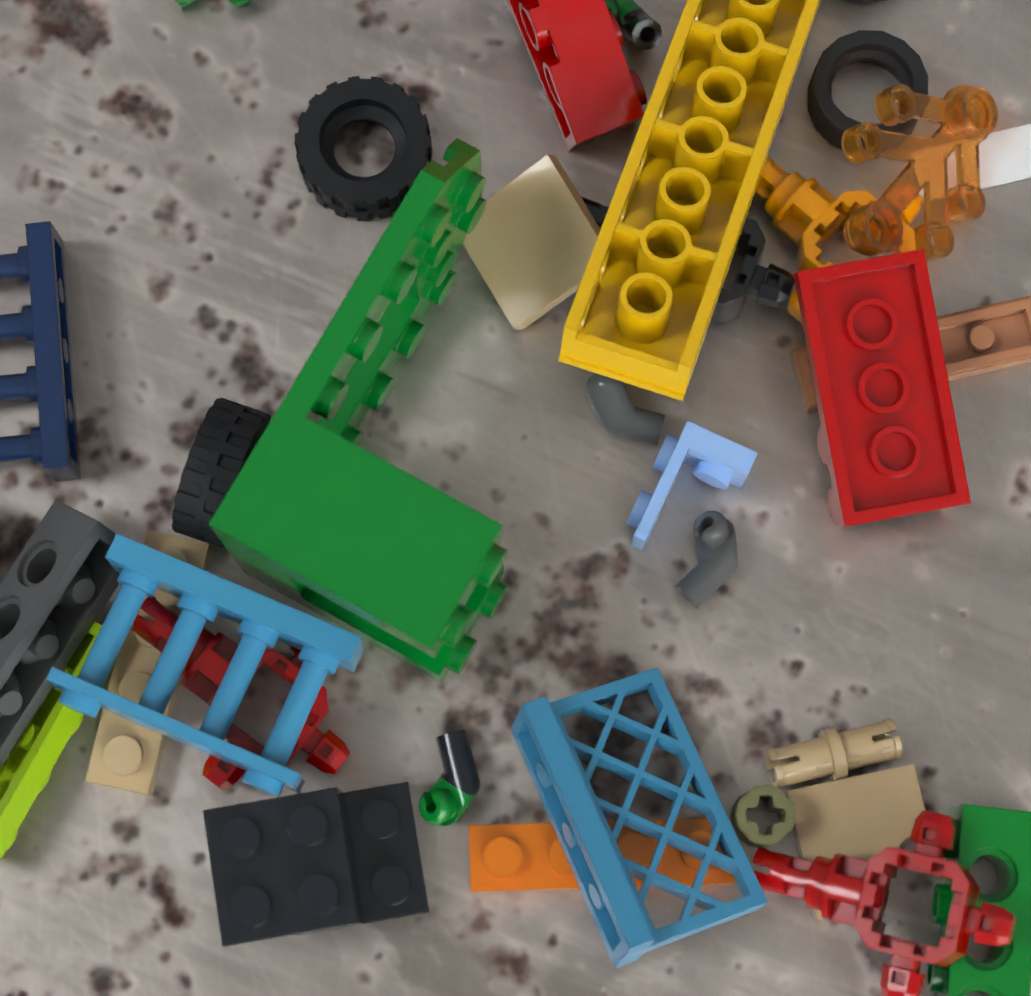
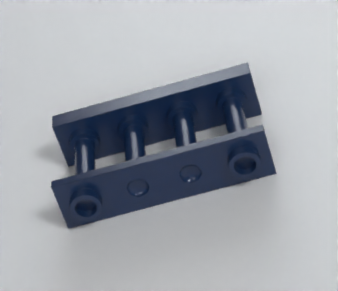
[0,221,81,482]

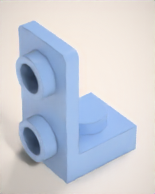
[626,421,758,551]

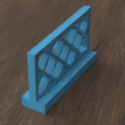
[510,667,768,968]

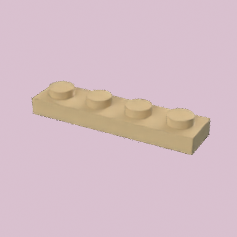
[85,530,213,796]

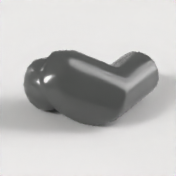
[586,373,665,445]
[675,511,738,609]

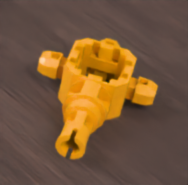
[755,156,923,324]

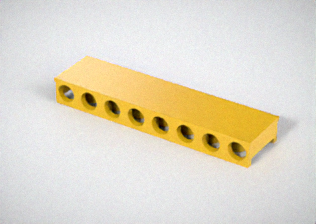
[558,0,821,401]

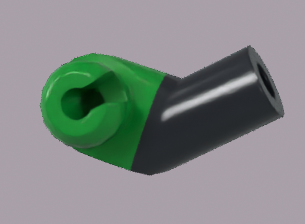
[605,0,662,50]
[418,730,480,826]

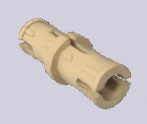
[764,718,903,789]

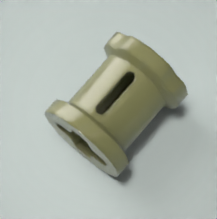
[730,785,796,848]

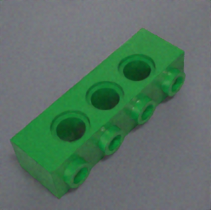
[926,804,1031,996]

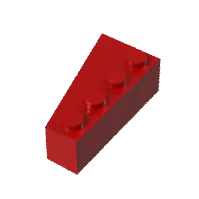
[507,0,647,151]

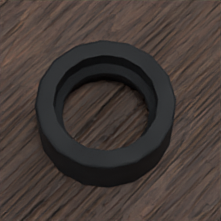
[807,30,928,155]

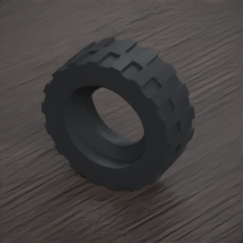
[294,76,433,221]
[172,397,271,548]

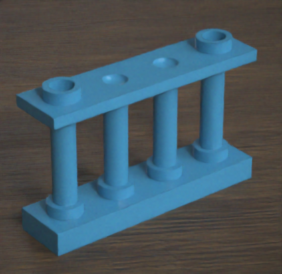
[46,533,364,797]

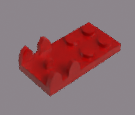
[793,249,971,527]

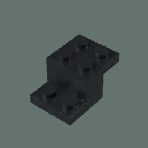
[203,782,430,947]

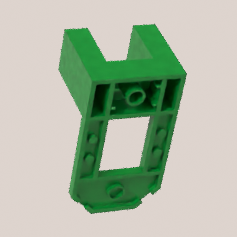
[209,138,509,683]

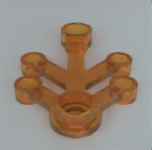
[841,84,998,261]

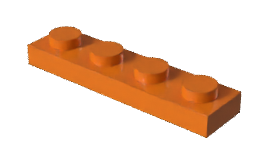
[469,817,734,892]

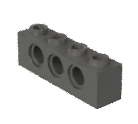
[0,500,120,767]

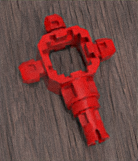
[130,596,350,791]
[752,810,1016,996]

